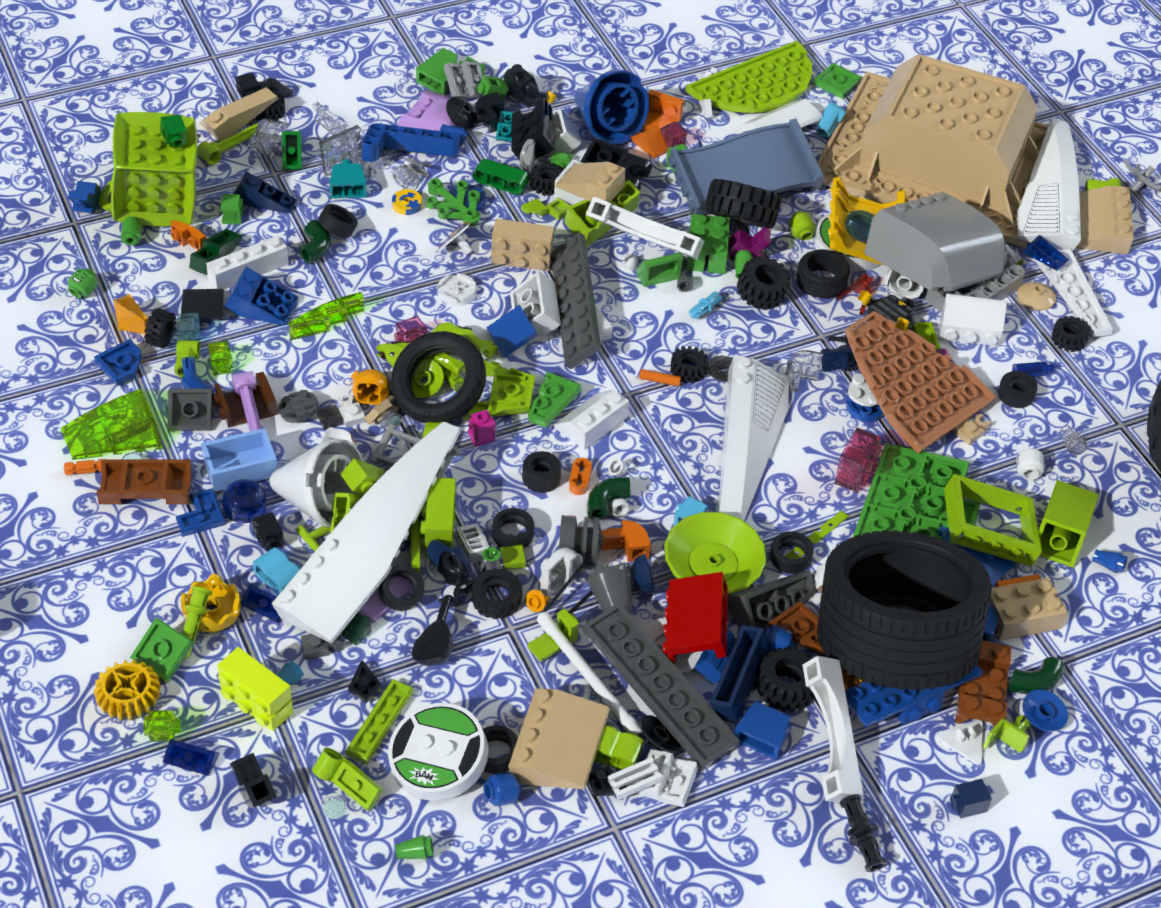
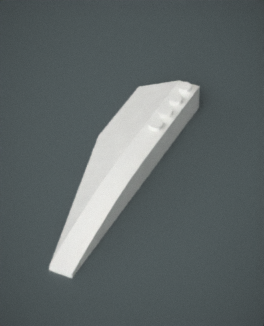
[272,422,461,643]

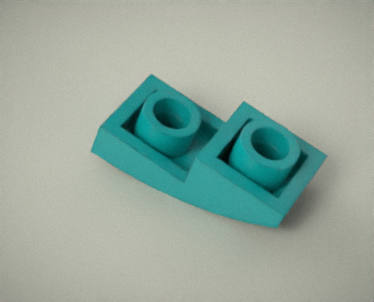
[496,111,514,142]

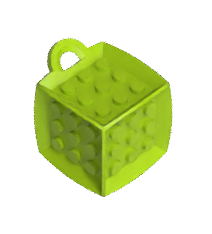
[99,112,197,226]

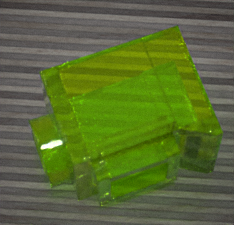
[208,341,233,376]

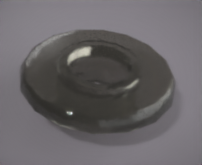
[707,355,732,382]

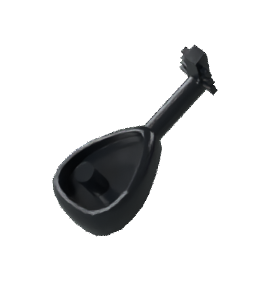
[411,595,462,666]

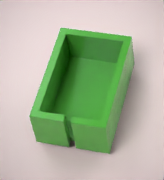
[686,214,730,274]

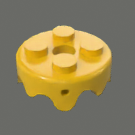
[181,574,241,632]

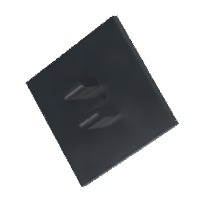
[181,289,224,320]

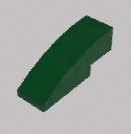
[189,229,242,275]

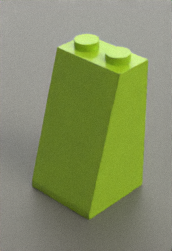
[1039,480,1099,568]

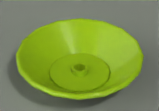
[664,512,767,595]

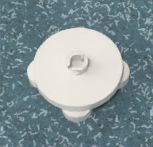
[848,373,878,406]

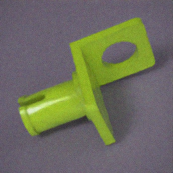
[983,715,1030,753]

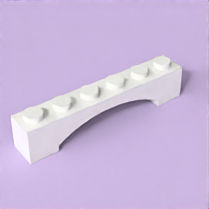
[586,196,705,260]
[803,656,864,803]

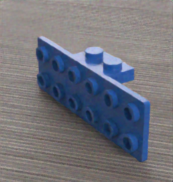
[845,665,982,727]

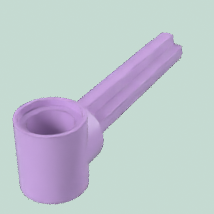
[232,371,262,432]

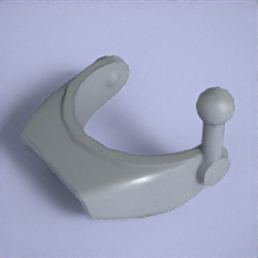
[519,139,551,176]

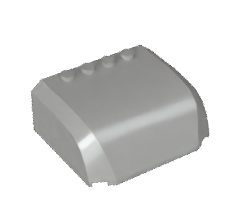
[864,192,1007,291]

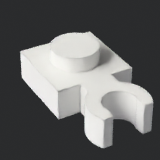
[337,393,366,428]

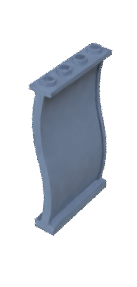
[668,118,824,215]

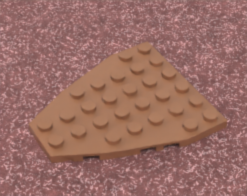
[845,311,997,454]

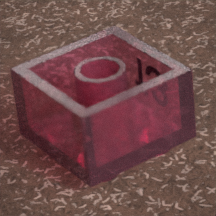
[834,427,882,493]

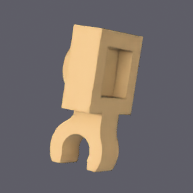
[364,396,400,425]

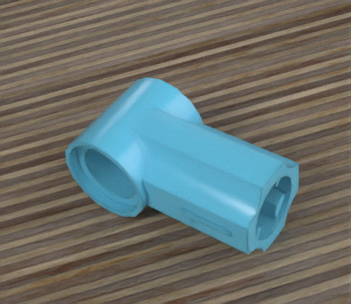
[815,101,846,138]

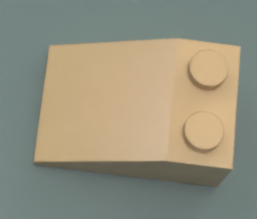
[556,162,625,203]

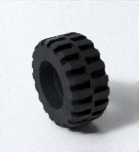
[704,179,782,229]

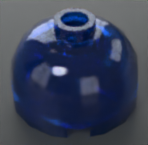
[222,479,267,523]

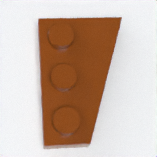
[768,601,828,658]

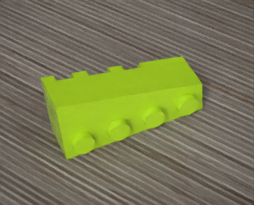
[564,180,640,247]

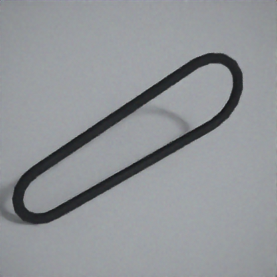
[543,562,596,623]

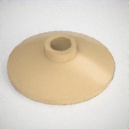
[1017,282,1056,311]

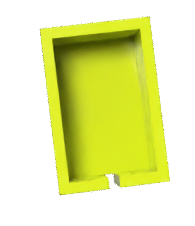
[217,647,293,731]

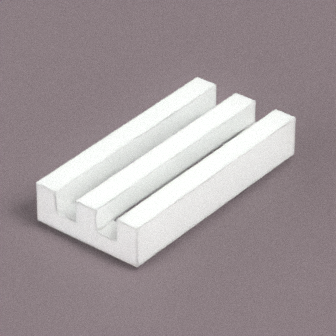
[608,757,663,800]

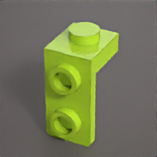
[527,608,579,662]

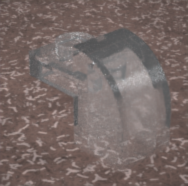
[785,350,823,392]

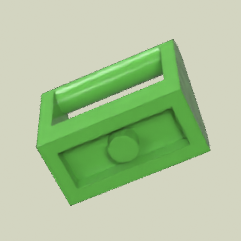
[637,252,682,287]

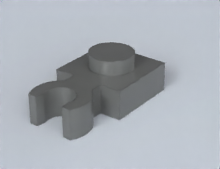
[301,633,344,660]

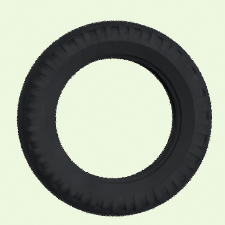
[391,331,486,424]

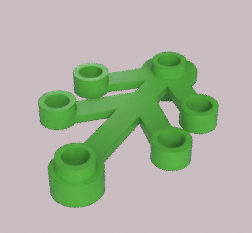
[426,178,481,226]

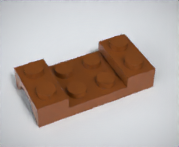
[97,459,193,504]
[955,641,1012,727]

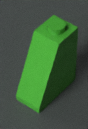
[416,48,457,95]

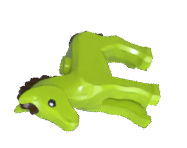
[376,322,498,392]

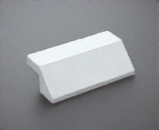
[740,99,823,131]

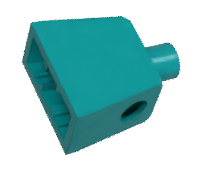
[329,159,367,199]

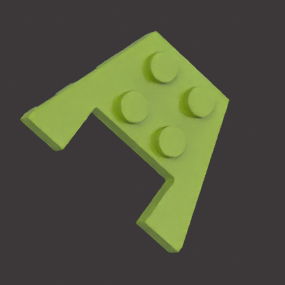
[464,357,535,420]

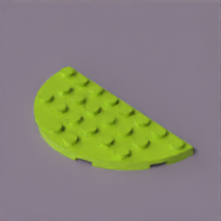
[685,40,812,113]

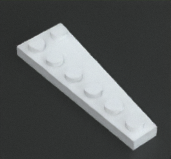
[1033,249,1113,337]

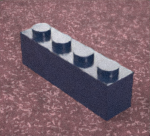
[709,625,770,722]

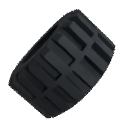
[737,256,791,310]
[757,647,815,712]

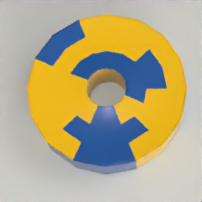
[392,189,422,215]

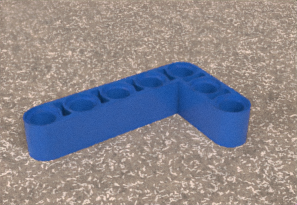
[362,123,460,162]

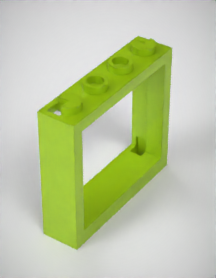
[944,474,1042,567]

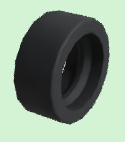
[318,204,358,238]
[492,508,535,549]
[770,531,814,574]
[378,565,425,611]
[483,725,518,774]

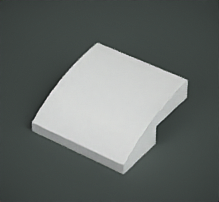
[637,749,699,807]

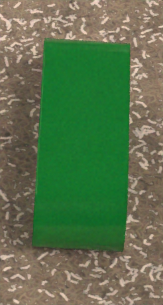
[472,159,530,195]

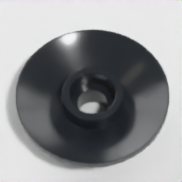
[446,96,476,130]
[640,715,681,753]

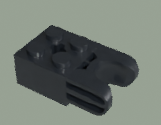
[511,98,555,160]
[580,137,652,191]

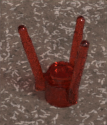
[836,274,873,315]

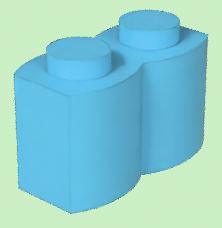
[253,547,301,596]

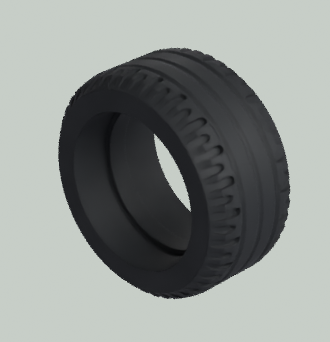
[796,249,850,298]

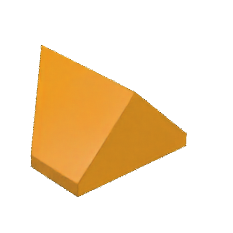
[113,294,148,334]

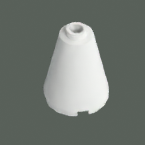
[885,269,924,301]

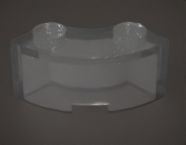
[248,118,289,157]

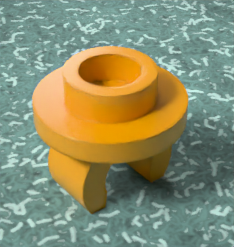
[525,589,551,612]

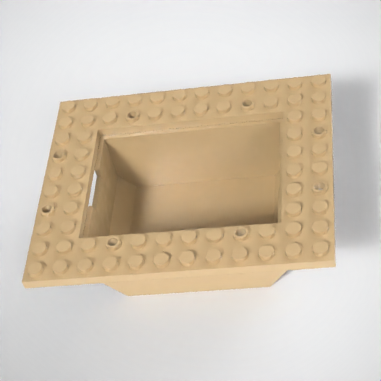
[818,54,1072,248]

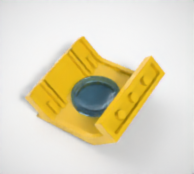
[828,177,909,265]

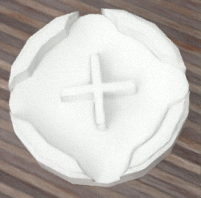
[437,274,477,306]

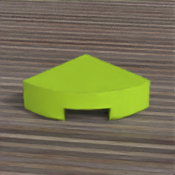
[521,198,548,216]

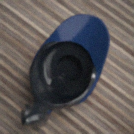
[427,540,474,597]

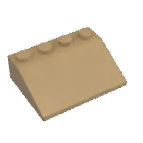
[1076,185,1134,254]
[508,688,610,789]

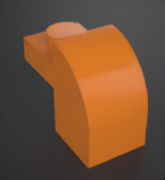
[601,520,651,562]

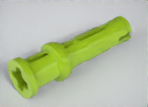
[181,586,213,659]

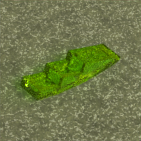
[288,292,364,340]

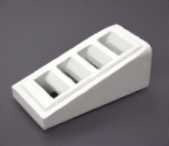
[456,523,489,564]

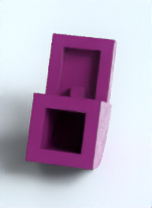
[728,227,771,258]

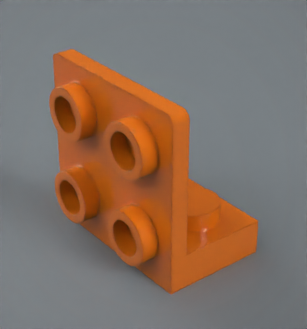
[642,89,684,138]

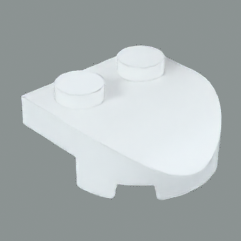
[540,548,583,597]

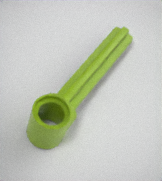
[197,123,263,165]

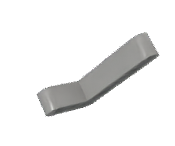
[923,264,1025,313]

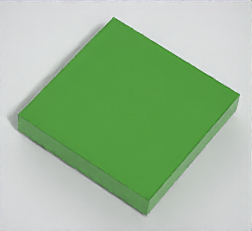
[813,63,862,99]
[130,618,195,683]

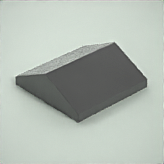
[167,389,213,431]

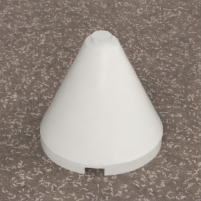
[269,438,363,528]

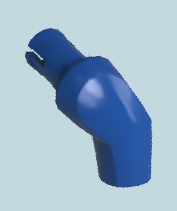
[181,357,214,399]

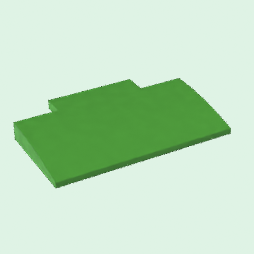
[853,443,981,540]

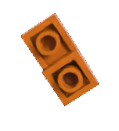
[170,220,206,250]

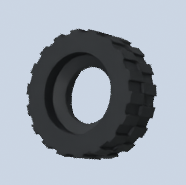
[472,568,522,619]

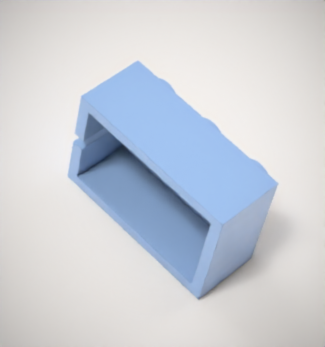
[201,428,278,492]

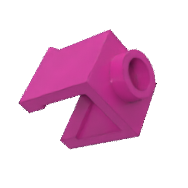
[467,410,496,447]

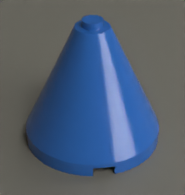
[574,69,649,145]

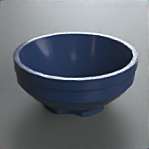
[630,553,656,594]

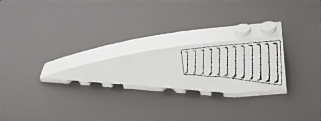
[1017,117,1081,252]
[718,355,789,521]

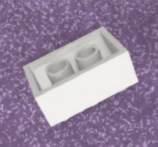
[510,271,561,336]
[939,294,1007,346]
[554,390,629,450]

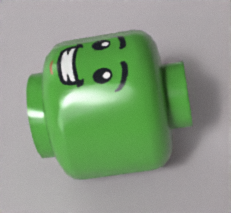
[67,268,98,299]

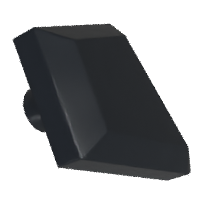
[258,78,293,96]
[348,661,382,703]
[587,766,627,796]

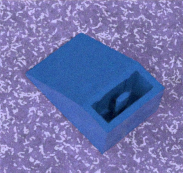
[223,267,299,326]

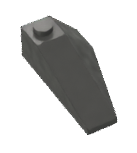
[728,570,816,629]

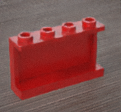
[662,572,728,664]

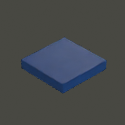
[486,305,538,358]

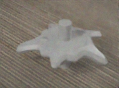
[1124,158,1161,192]

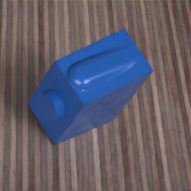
[734,701,792,760]

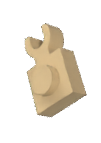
[954,414,991,445]

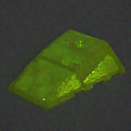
[60,389,163,460]

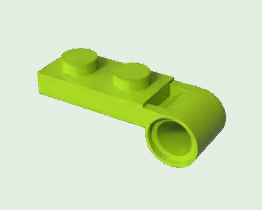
[312,747,384,810]

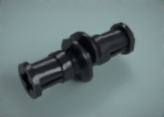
[840,794,887,872]

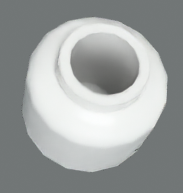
[1016,448,1044,480]

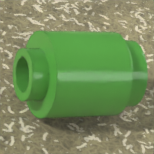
[121,217,142,246]

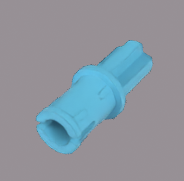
[689,291,722,319]

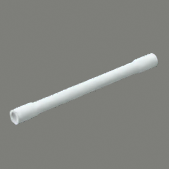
[536,612,644,738]

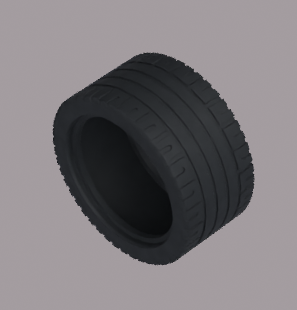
[817,530,992,690]

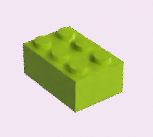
[421,478,456,558]

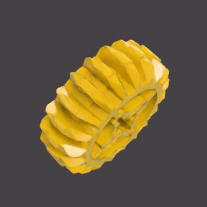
[94,659,161,721]

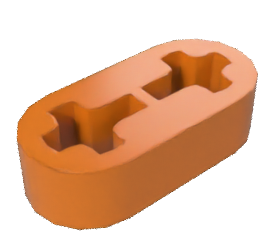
[569,458,592,495]

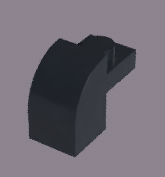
[476,92,504,133]
[229,752,277,808]

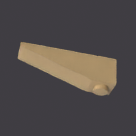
[199,87,278,142]

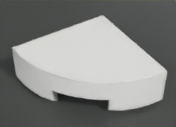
[699,99,713,118]

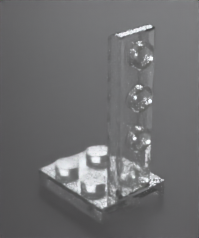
[312,102,363,176]

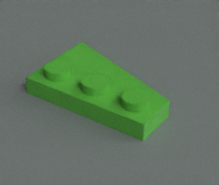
[528,372,582,428]

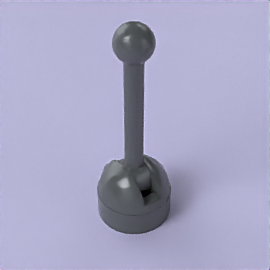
[677,255,693,292]

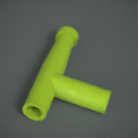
[296,525,330,552]

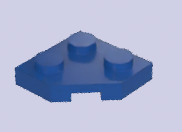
[94,339,142,386]

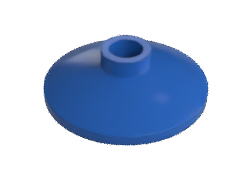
[1022,689,1068,732]

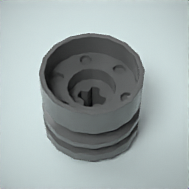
[559,515,602,564]

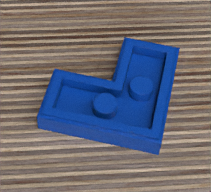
[176,488,226,537]

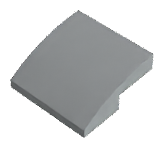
[443,61,483,99]

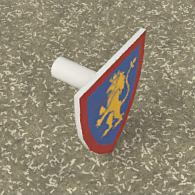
[438,221,473,254]

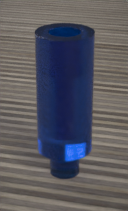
[1012,361,1054,377]

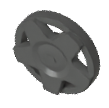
[279,390,319,423]

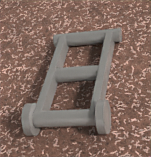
[369,424,461,478]

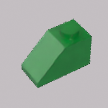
[282,131,302,170]

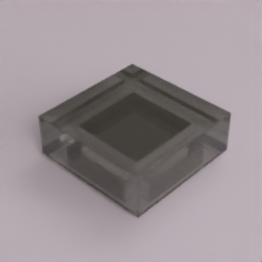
[316,405,344,430]

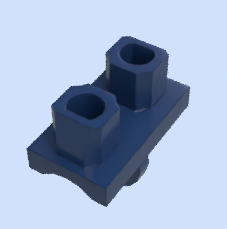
[820,344,857,372]

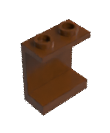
[212,371,278,428]

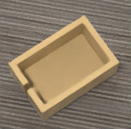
[491,218,554,271]
[989,577,1068,641]

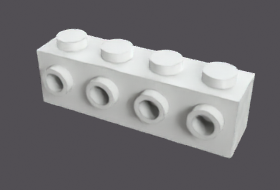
[206,235,289,290]

